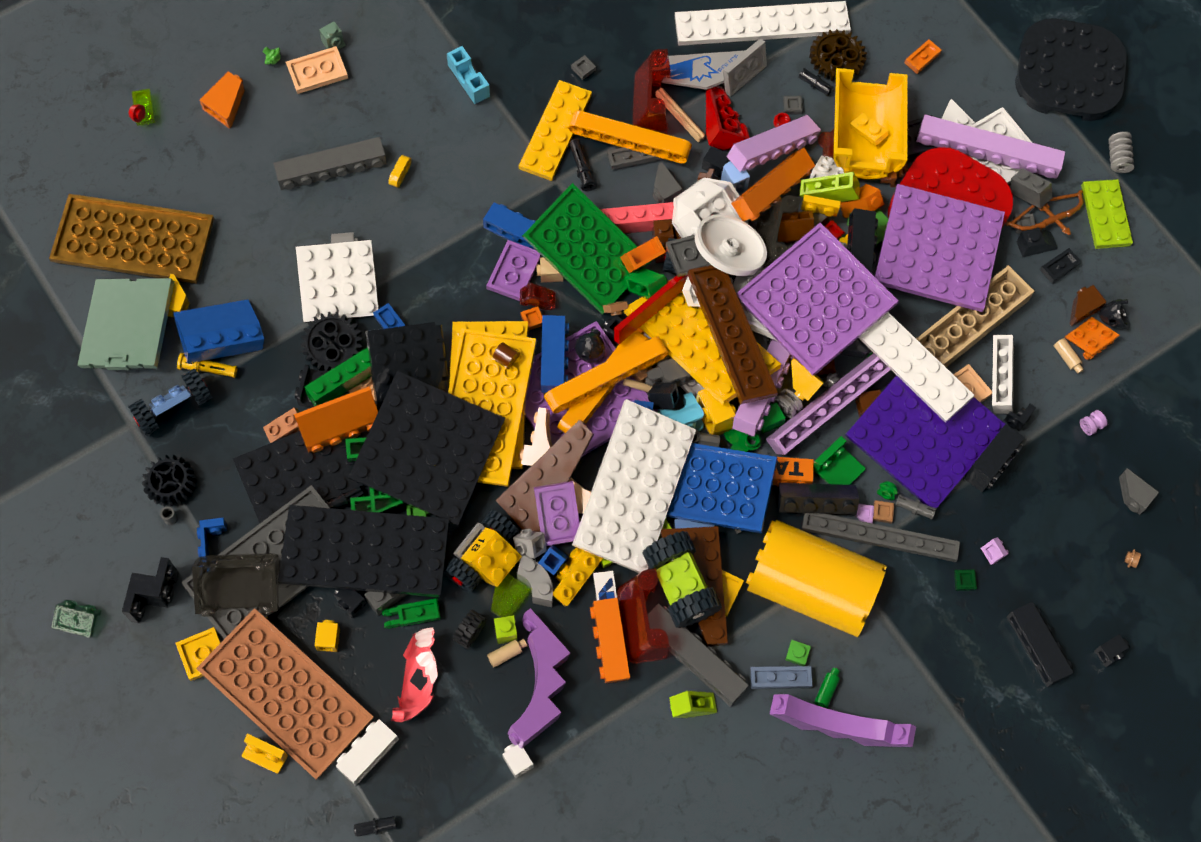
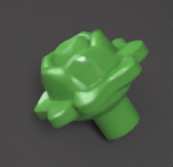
[262,47,281,65]

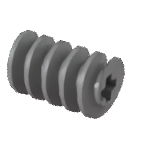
[1109,132,1134,173]

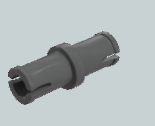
[895,494,937,520]

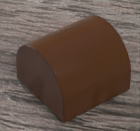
[493,342,520,369]

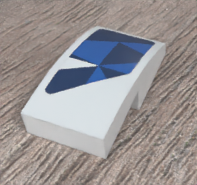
[593,571,617,601]

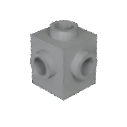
[513,529,547,559]

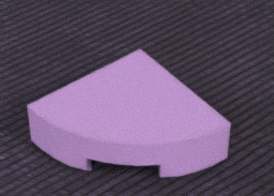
[856,504,874,523]

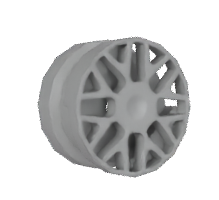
[773,389,803,419]

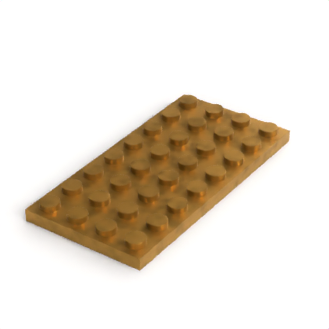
[49,194,214,284]

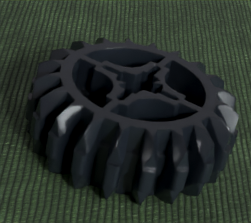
[142,455,196,507]

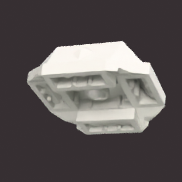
[672,178,749,238]

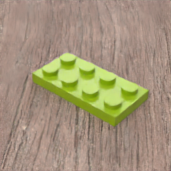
[1081,179,1133,249]

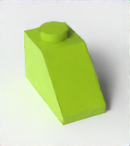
[669,691,717,718]

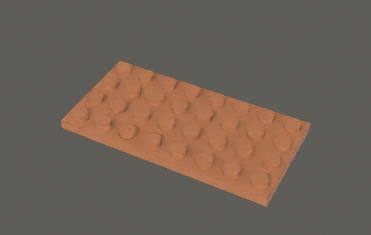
[196,608,374,780]

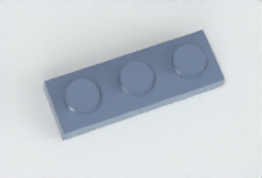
[750,666,812,689]

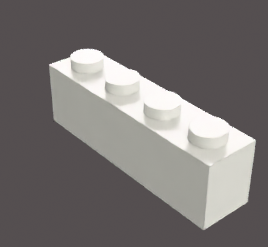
[992,335,1014,414]

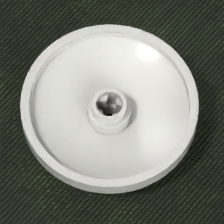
[695,214,767,276]

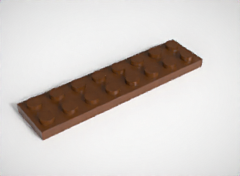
[687,265,778,405]

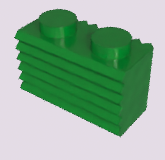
[625,267,668,299]

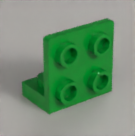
[813,436,865,485]

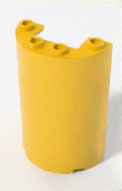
[833,68,907,179]
[746,520,887,637]

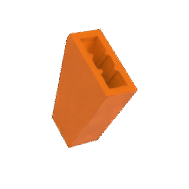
[199,71,245,129]

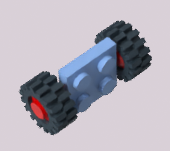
[128,368,213,436]

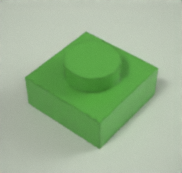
[785,640,811,666]

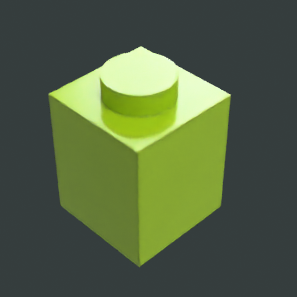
[494,615,517,644]

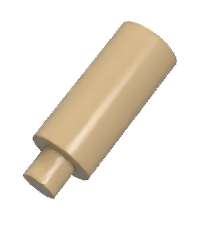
[1054,338,1084,374]
[487,639,527,668]

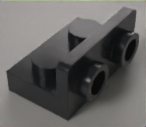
[295,364,327,408]

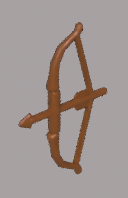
[1005,190,1084,235]

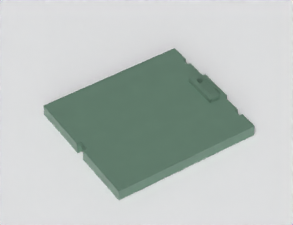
[78,278,174,370]

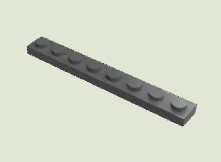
[801,513,960,562]

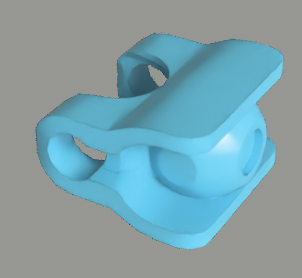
[657,392,704,431]

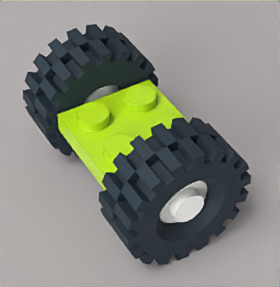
[642,531,722,628]

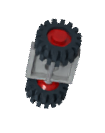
[444,510,519,593]

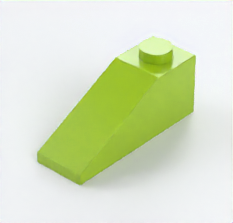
[800,172,860,202]

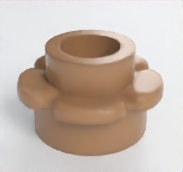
[1125,549,1141,568]

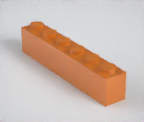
[731,148,815,221]

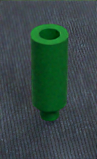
[814,668,840,708]

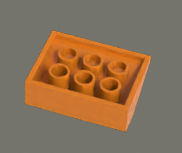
[294,386,378,453]

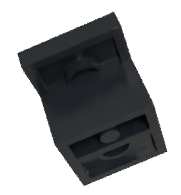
[122,557,179,623]

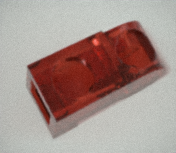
[520,283,555,310]

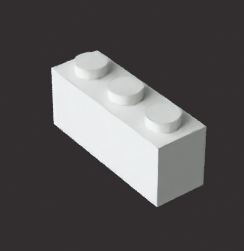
[336,719,399,786]

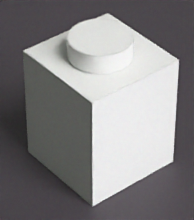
[503,744,533,778]

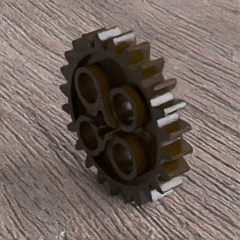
[809,29,867,81]

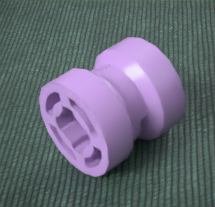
[1080,410,1107,435]

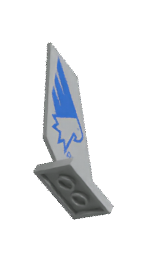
[637,39,767,97]

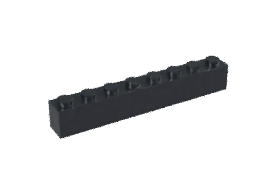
[840,208,878,358]

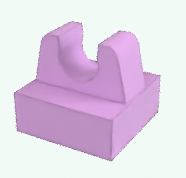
[981,537,1009,565]

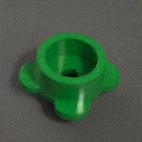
[877,481,898,500]

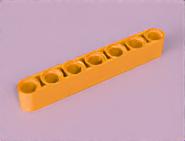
[568,111,692,163]
[557,330,649,433]
[544,336,669,414]

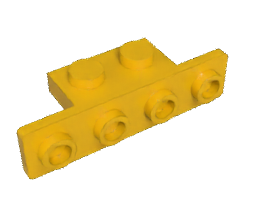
[553,548,603,606]

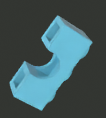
[447,46,490,104]

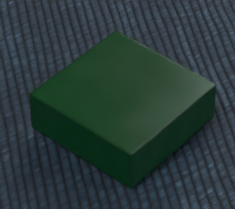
[954,570,977,591]

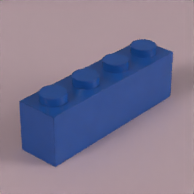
[483,202,543,257]
[541,315,569,393]

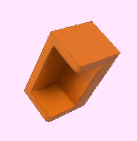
[620,236,666,273]

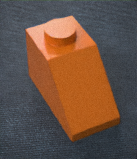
[840,184,884,218]

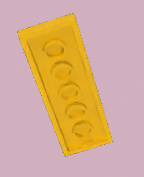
[519,80,592,181]

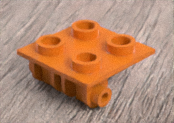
[1065,317,1120,360]

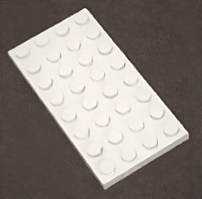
[572,399,696,575]

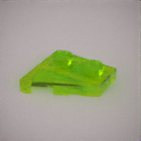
[491,574,531,618]

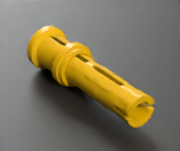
[177,353,238,378]

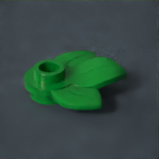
[724,429,762,452]

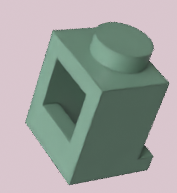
[319,22,346,50]

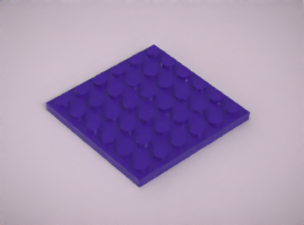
[845,375,1005,508]

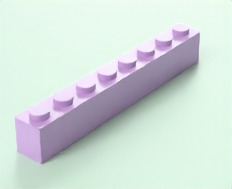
[916,115,1065,179]
[766,353,891,455]

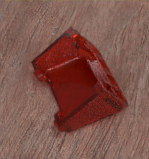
[633,49,671,134]
[616,568,670,663]

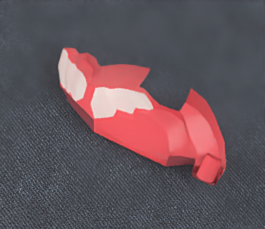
[391,628,438,723]

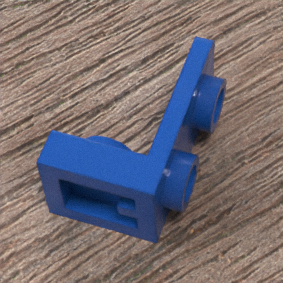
[197,518,227,564]

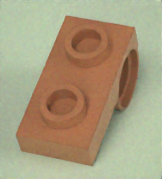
[263,407,300,443]

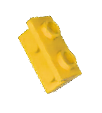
[242,734,288,774]

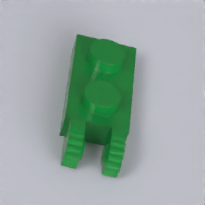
[382,599,441,628]

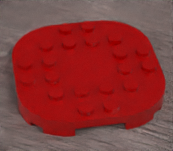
[888,147,1013,229]

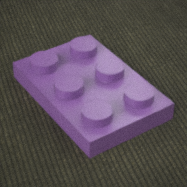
[486,240,542,302]
[534,481,580,546]

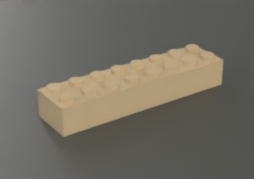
[916,265,1034,367]

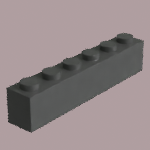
[273,137,387,190]
[641,603,749,707]

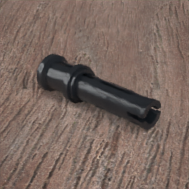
[569,139,597,191]

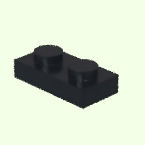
[1040,248,1081,283]

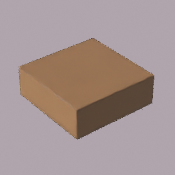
[873,500,894,523]

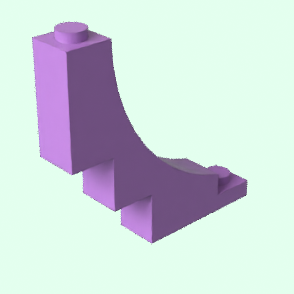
[508,608,570,749]
[770,694,916,747]

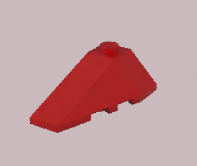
[706,86,750,150]

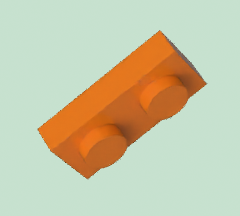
[905,39,942,74]

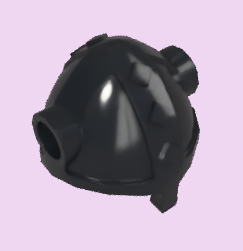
[1099,299,1130,328]
[575,329,605,363]

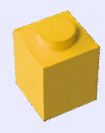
[315,620,340,652]

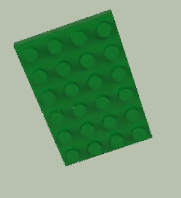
[522,183,652,314]

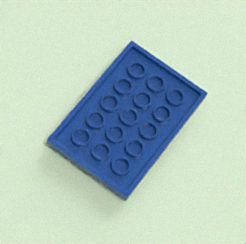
[666,443,778,533]

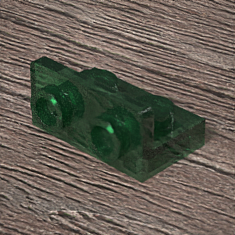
[51,600,101,638]

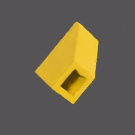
[168,274,190,317]

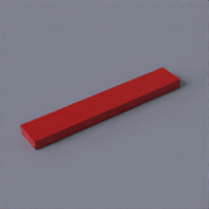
[614,275,688,344]

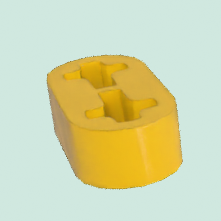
[389,155,412,188]

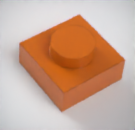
[521,306,542,331]

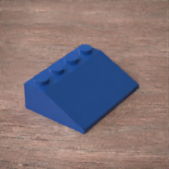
[173,299,264,364]

